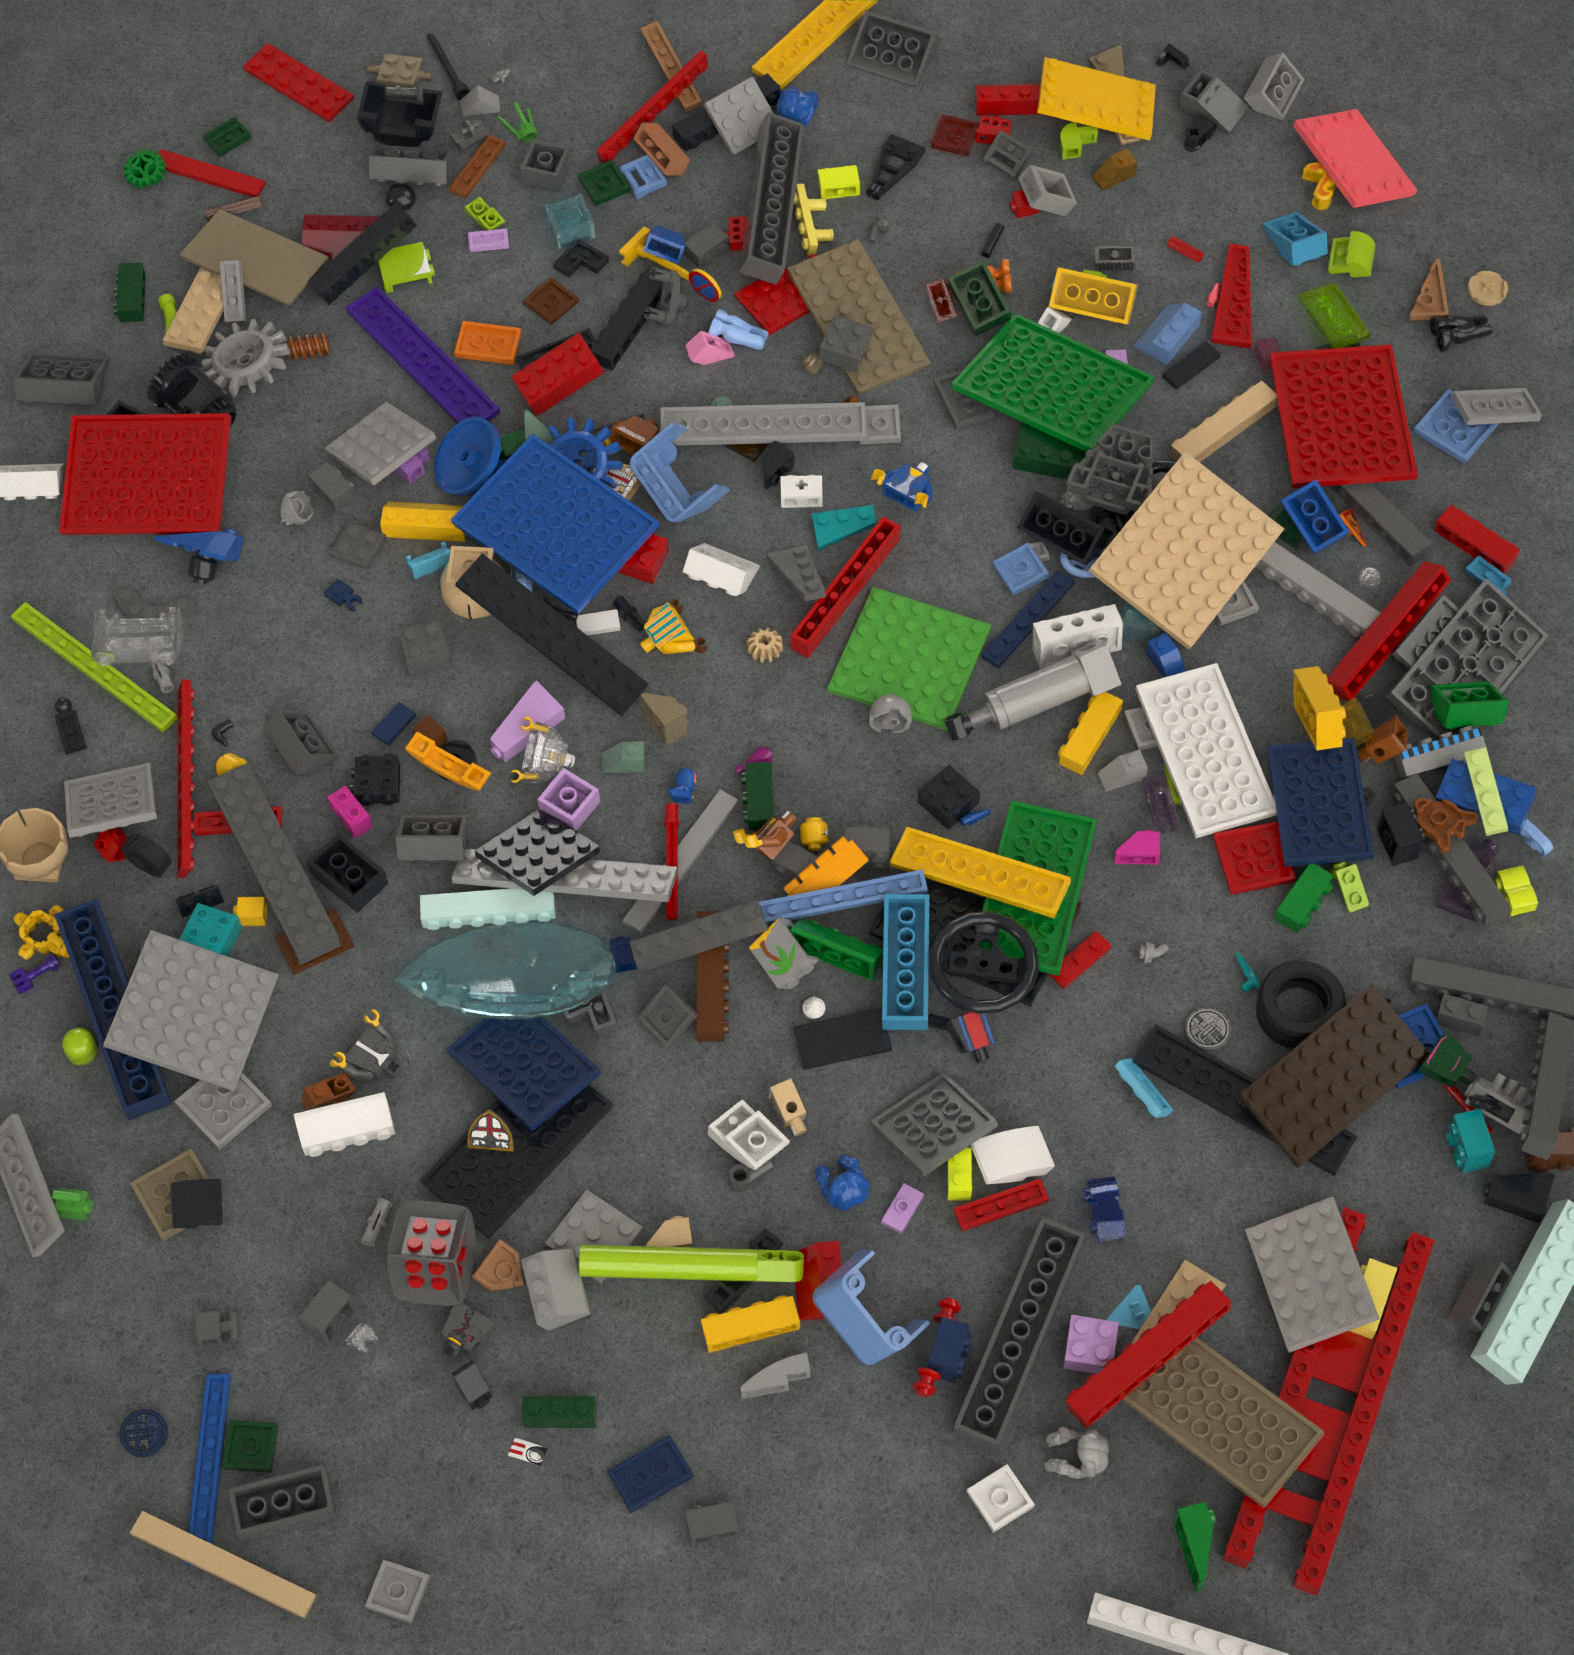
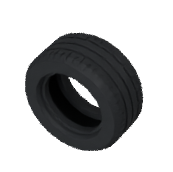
[1256,960,1346,1049]

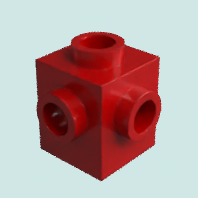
[93,827,128,863]

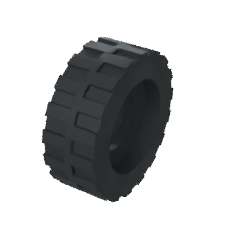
[121,833,171,877]

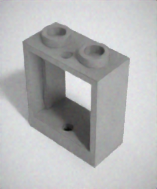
[1018,165,1077,216]

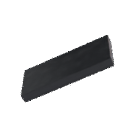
[793,1008,892,1070]

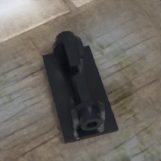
[176,884,224,918]

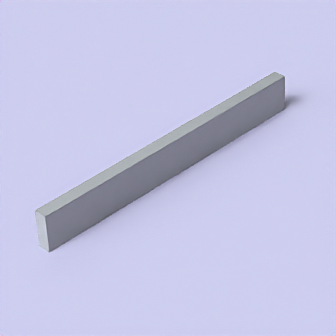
[622,790,738,934]

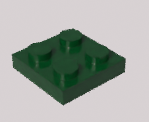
[578,160,631,206]
[222,1420,279,1473]

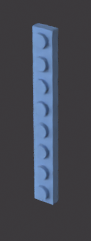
[759,869,928,925]

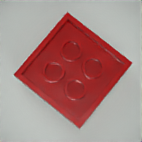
[734,268,810,336]
[1213,822,1295,895]

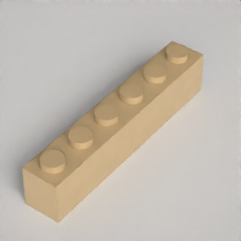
[1170,381,1277,462]

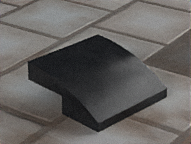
[171,1179,223,1229]

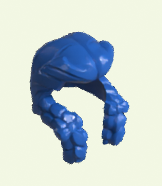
[777,86,818,126]
[816,1154,870,1211]

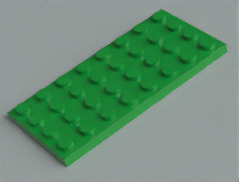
[974,800,1097,976]

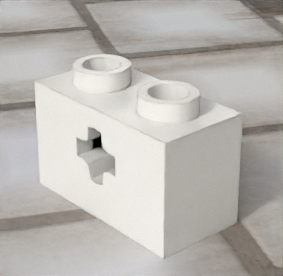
[781,475,823,508]

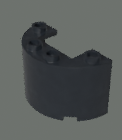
[357,81,442,147]

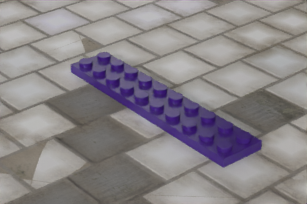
[345,286,500,423]

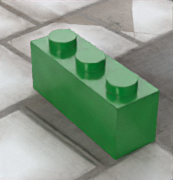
[1274,864,1334,933]

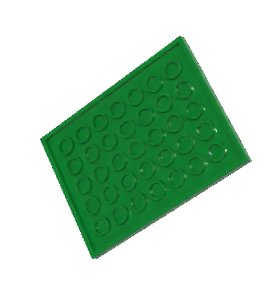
[951,313,1155,452]

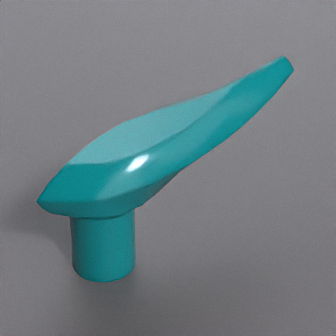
[1235,952,1260,993]

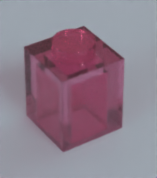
[1253,337,1281,371]

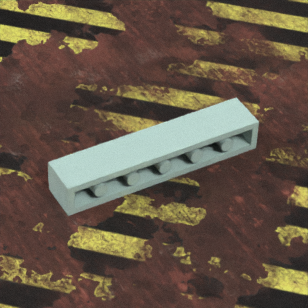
[420,889,556,930]

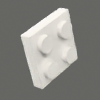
[967,1464,1035,1533]

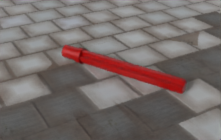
[664,803,679,921]

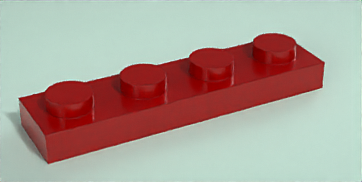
[194,806,283,836]
[953,1179,1049,1232]

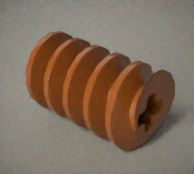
[287,331,331,361]

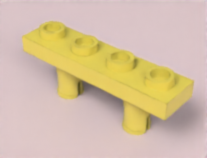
[794,184,834,258]

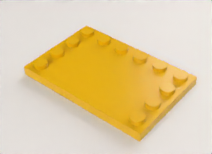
[1037,57,1156,141]

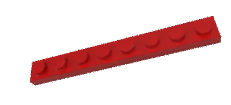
[596,51,708,164]

